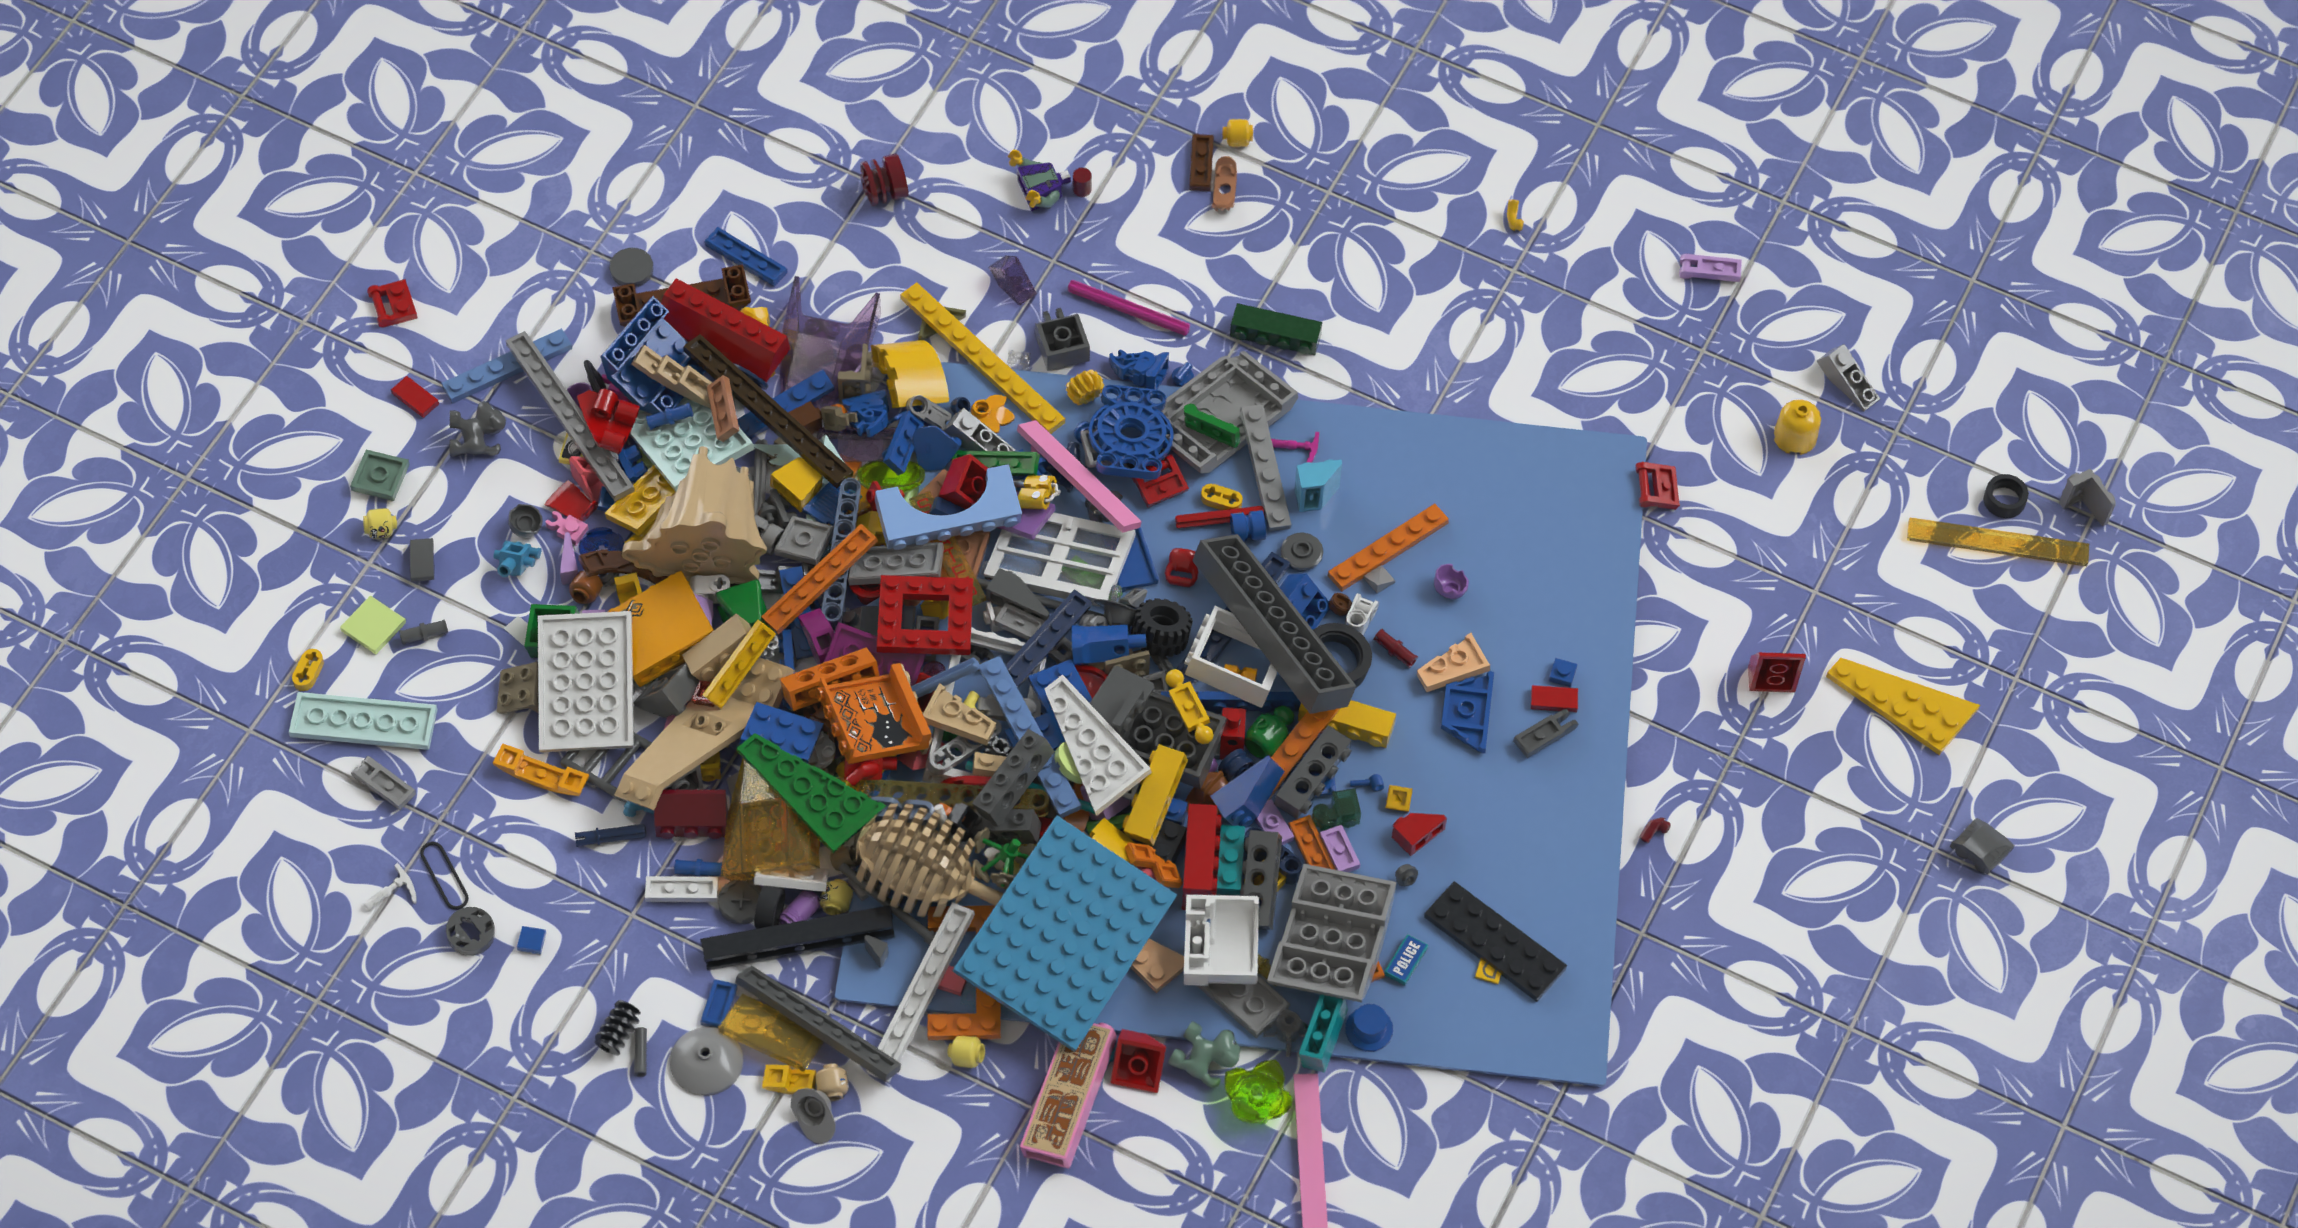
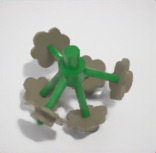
[972,827,1036,890]

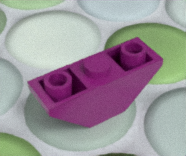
[798,608,834,665]

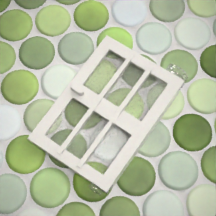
[981,513,1136,607]

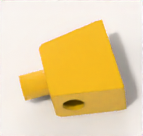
[770,457,823,512]

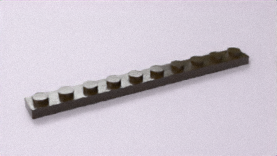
[683,334,854,489]

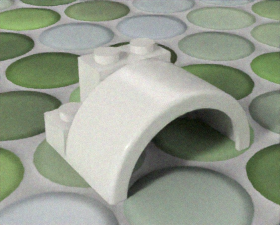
[1184,895,1259,986]

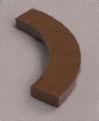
[578,549,668,585]

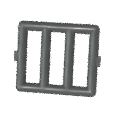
[560,732,652,801]

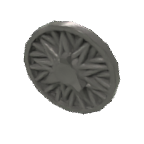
[1281,532,1323,571]

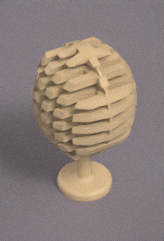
[856,803,1003,917]

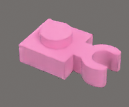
[545,511,589,546]

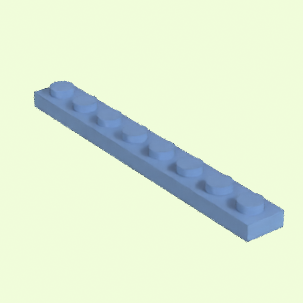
[979,656,1081,818]

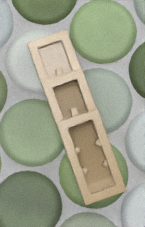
[631,345,712,409]

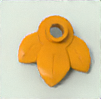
[971,395,1015,434]

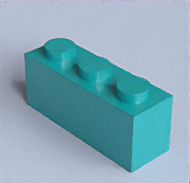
[1216,825,1245,896]
[1299,994,1348,1073]

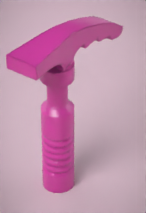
[1271,432,1319,463]

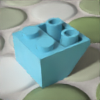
[1294,459,1342,512]

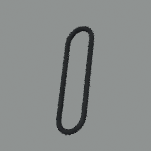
[420,842,469,910]

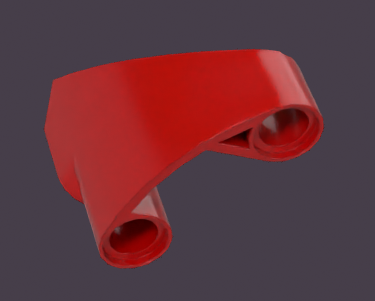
[577,389,640,454]

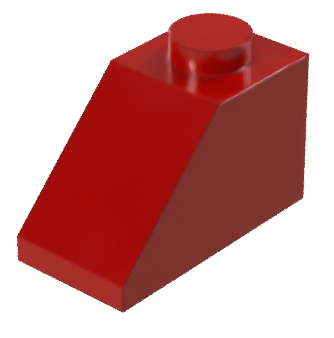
[1392,813,1447,856]

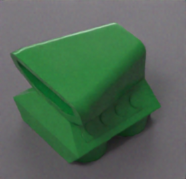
[716,580,774,631]

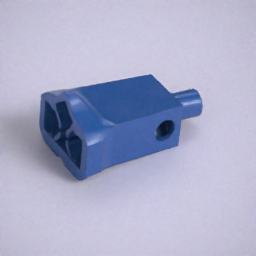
[1072,625,1147,666]

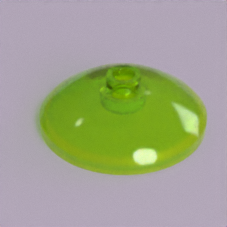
[857,459,925,494]

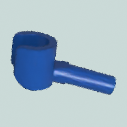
[1350,774,1384,792]

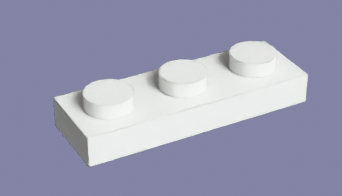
[645,876,718,902]

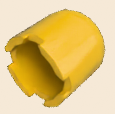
[1774,399,1821,455]

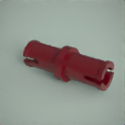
[1373,629,1418,668]

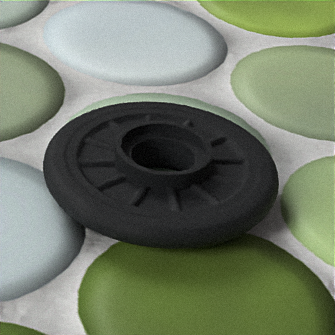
[584,360,606,393]

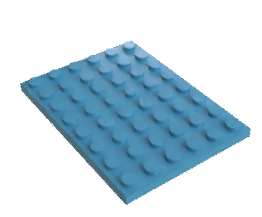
[953,816,1177,1052]

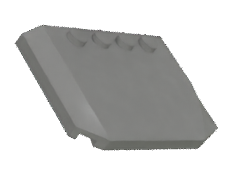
[1161,351,1298,473]

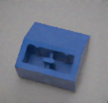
[1279,573,1330,630]

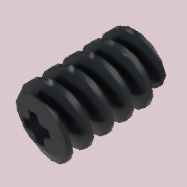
[595,1000,641,1056]

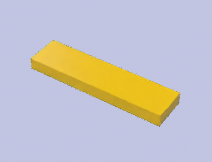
[702,620,776,709]

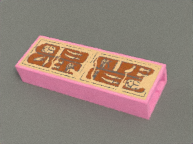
[1020,1023,1117,1169]

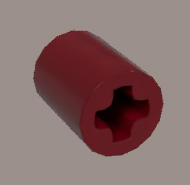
[1072,167,1092,197]

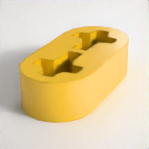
[1201,483,1243,510]
[292,649,324,691]

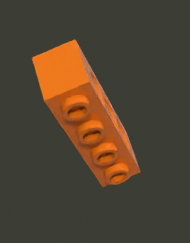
[780,647,880,711]

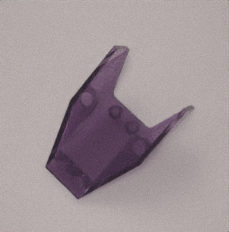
[779,276,881,410]

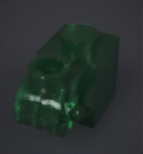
[1312,788,1361,831]

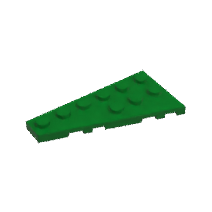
[736,733,887,853]

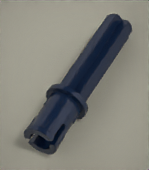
[575,824,646,847]

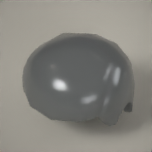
[508,504,543,538]

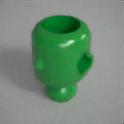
[1244,705,1294,759]

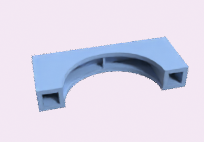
[875,464,1022,550]

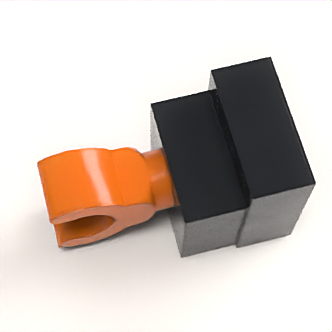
[939,802,979,834]

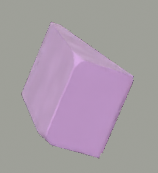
[560,532,578,585]

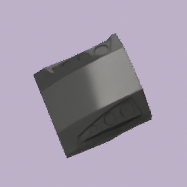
[1950,818,2015,875]

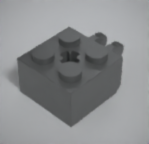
[1035,308,1090,371]

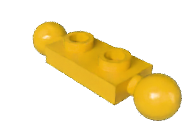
[1165,669,1214,744]

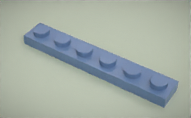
[442,328,572,404]

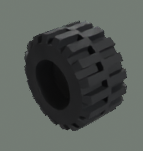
[1131,598,1193,657]

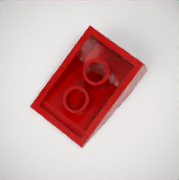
[938,454,1017,529]
[1748,652,1806,692]

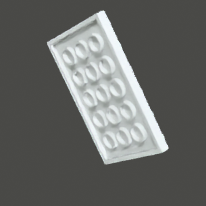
[538,611,634,752]

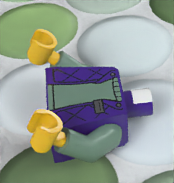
[1007,149,1071,211]

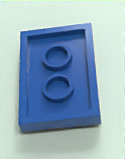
[740,702,823,764]

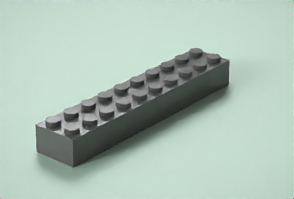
[1193,534,1356,714]

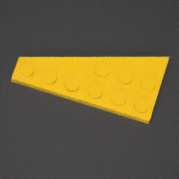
[1826,657,1980,756]

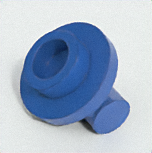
[1172,362,1194,387]

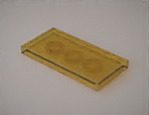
[718,993,824,1072]

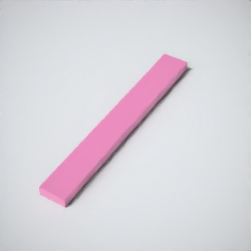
[1017,420,1142,533]
[1293,1073,1328,1228]

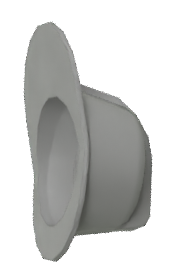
[791,1088,836,1144]

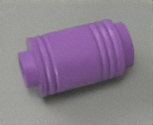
[779,890,820,924]

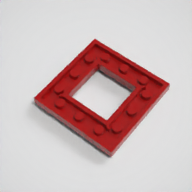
[877,575,973,655]

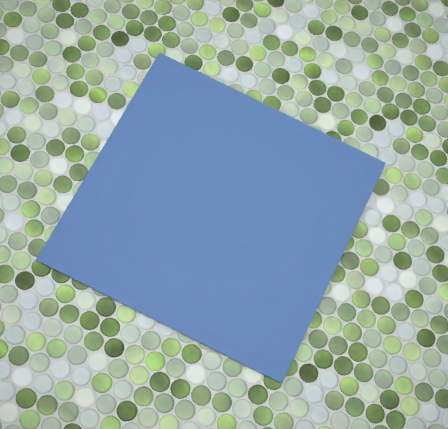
[835,362,1647,1087]

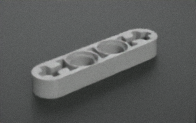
[927,718,1002,775]

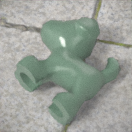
[1168,1021,1241,1088]

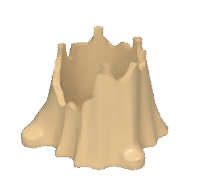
[622,446,767,585]

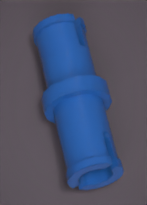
[646,402,694,430]
[674,859,724,877]

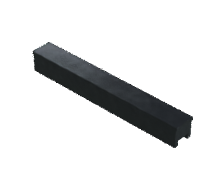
[700,905,895,971]

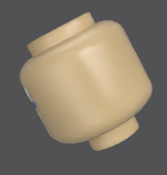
[815,1063,849,1101]

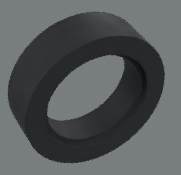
[1313,623,1372,688]

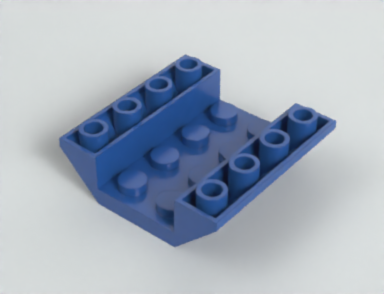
[600,296,706,415]

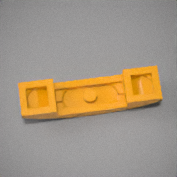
[493,743,589,796]

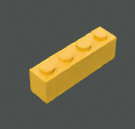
[1298,700,1396,748]
[1123,744,1188,846]

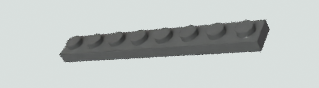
[735,965,902,1082]

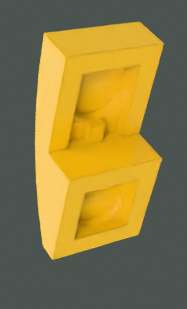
[762,1065,817,1095]

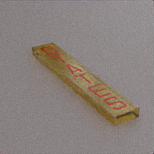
[909,491,986,606]

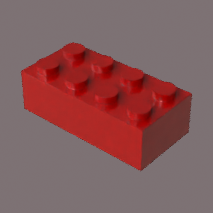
[1182,804,1221,910]

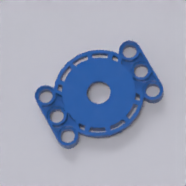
[1088,385,1174,480]

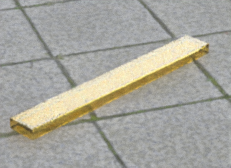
[1907,517,2089,567]

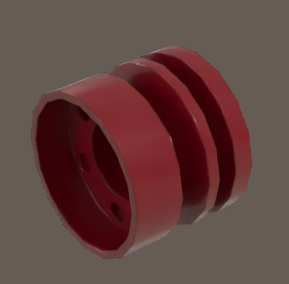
[860,153,909,206]

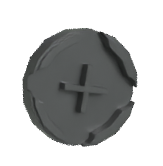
[609,248,653,286]
[718,879,762,925]

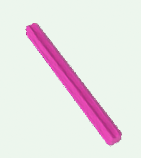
[1068,280,1190,336]

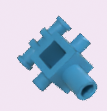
[493,540,542,577]

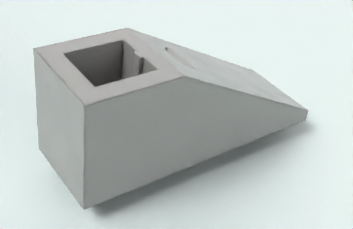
[1816,344,1880,411]
[943,408,1016,451]

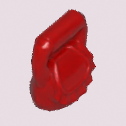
[1165,548,1199,588]

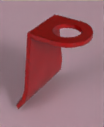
[544,480,598,522]

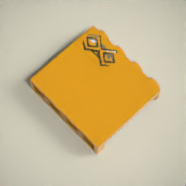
[607,570,714,687]

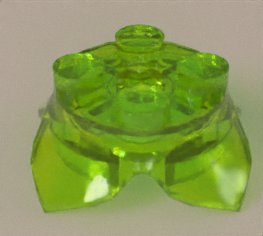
[1224,1060,1293,1124]

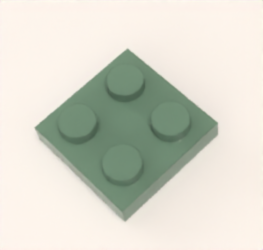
[350,449,410,501]

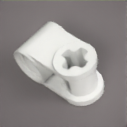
[689,574,730,604]
[1345,593,1379,635]

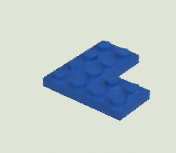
[1005,659,1092,755]

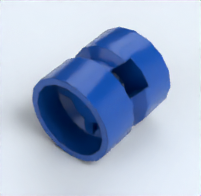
[1230,510,1266,542]

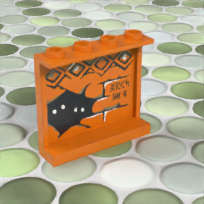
[816,663,932,764]

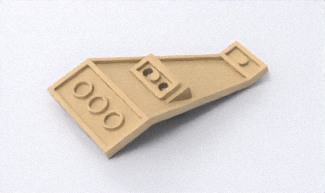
[614,657,795,810]

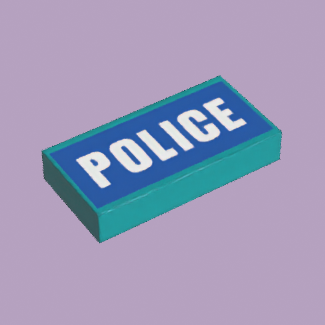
[1384,934,1428,986]

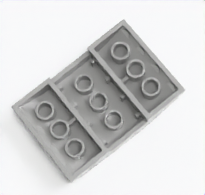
[1267,864,1396,1002]

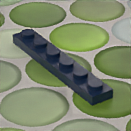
[1005,589,1093,688]

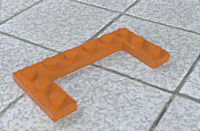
[928,905,1001,1040]

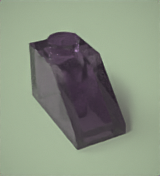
[989,255,1037,305]

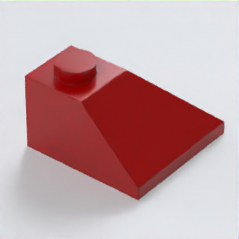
[1110,1029,1166,1093]

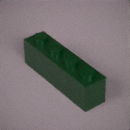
[1230,303,1323,356]

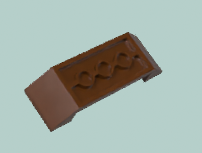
[612,265,751,327]

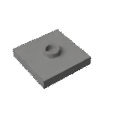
[774,516,834,565]

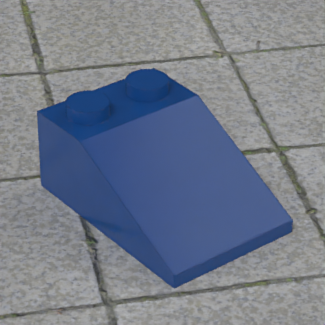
[1211,755,1285,828]

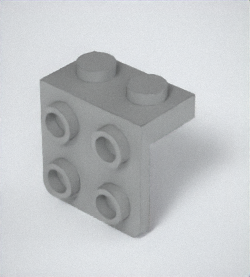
[2059,468,2116,526]

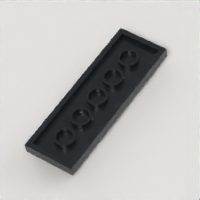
[1424,881,1567,1002]

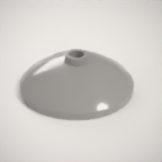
[670,1027,743,1096]

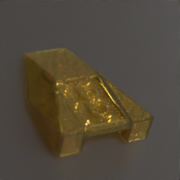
[721,758,820,881]

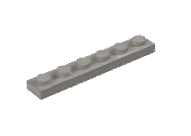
[1240,404,1291,532]

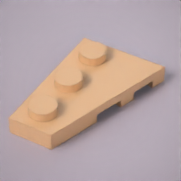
[1417,633,1490,693]

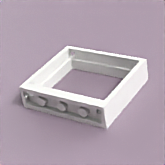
[1184,606,1277,708]

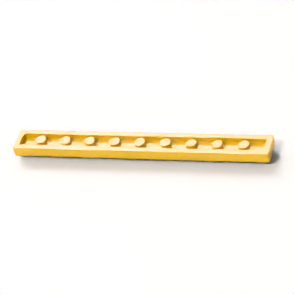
[900,282,1065,434]

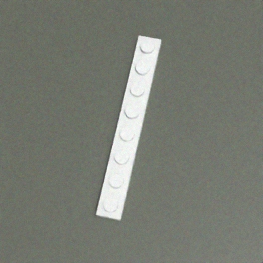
[866,902,975,1083]

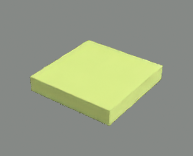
[340,595,406,655]

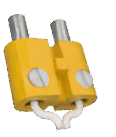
[1013,475,1061,509]

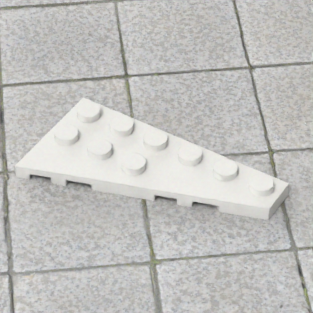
[1044,675,1152,816]

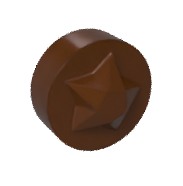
[1328,593,1352,616]

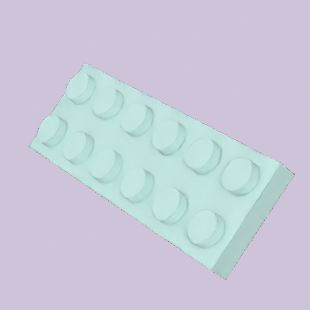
[289,692,437,750]

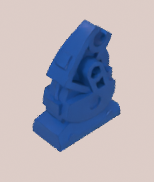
[1109,350,1169,390]
[842,389,890,437]

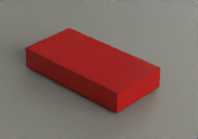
[391,376,439,418]
[1531,685,1578,712]

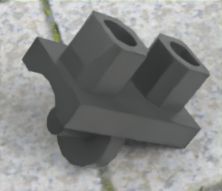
[758,489,797,530]

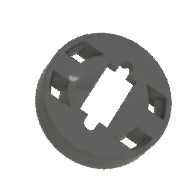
[446,907,495,956]

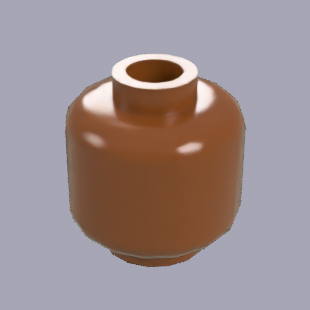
[569,570,603,604]

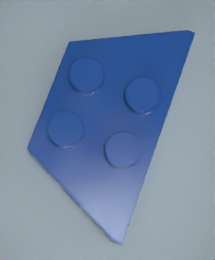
[1441,671,1494,753]

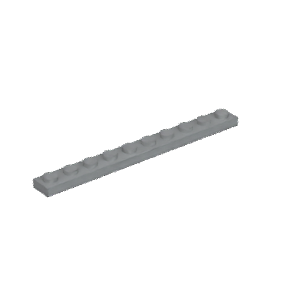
[505,331,635,501]

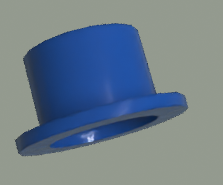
[1345,1004,1393,1052]

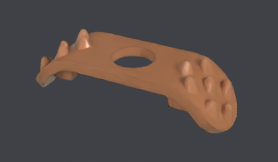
[1212,156,1237,211]

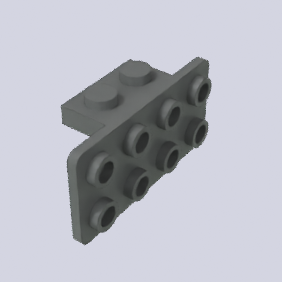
[1090,666,1154,738]

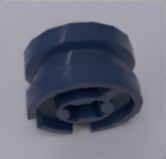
[1218,749,1255,782]

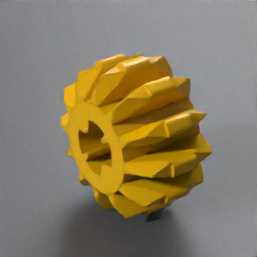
[1066,369,1105,405]

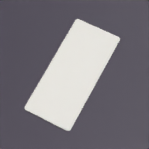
[504,616,528,646]

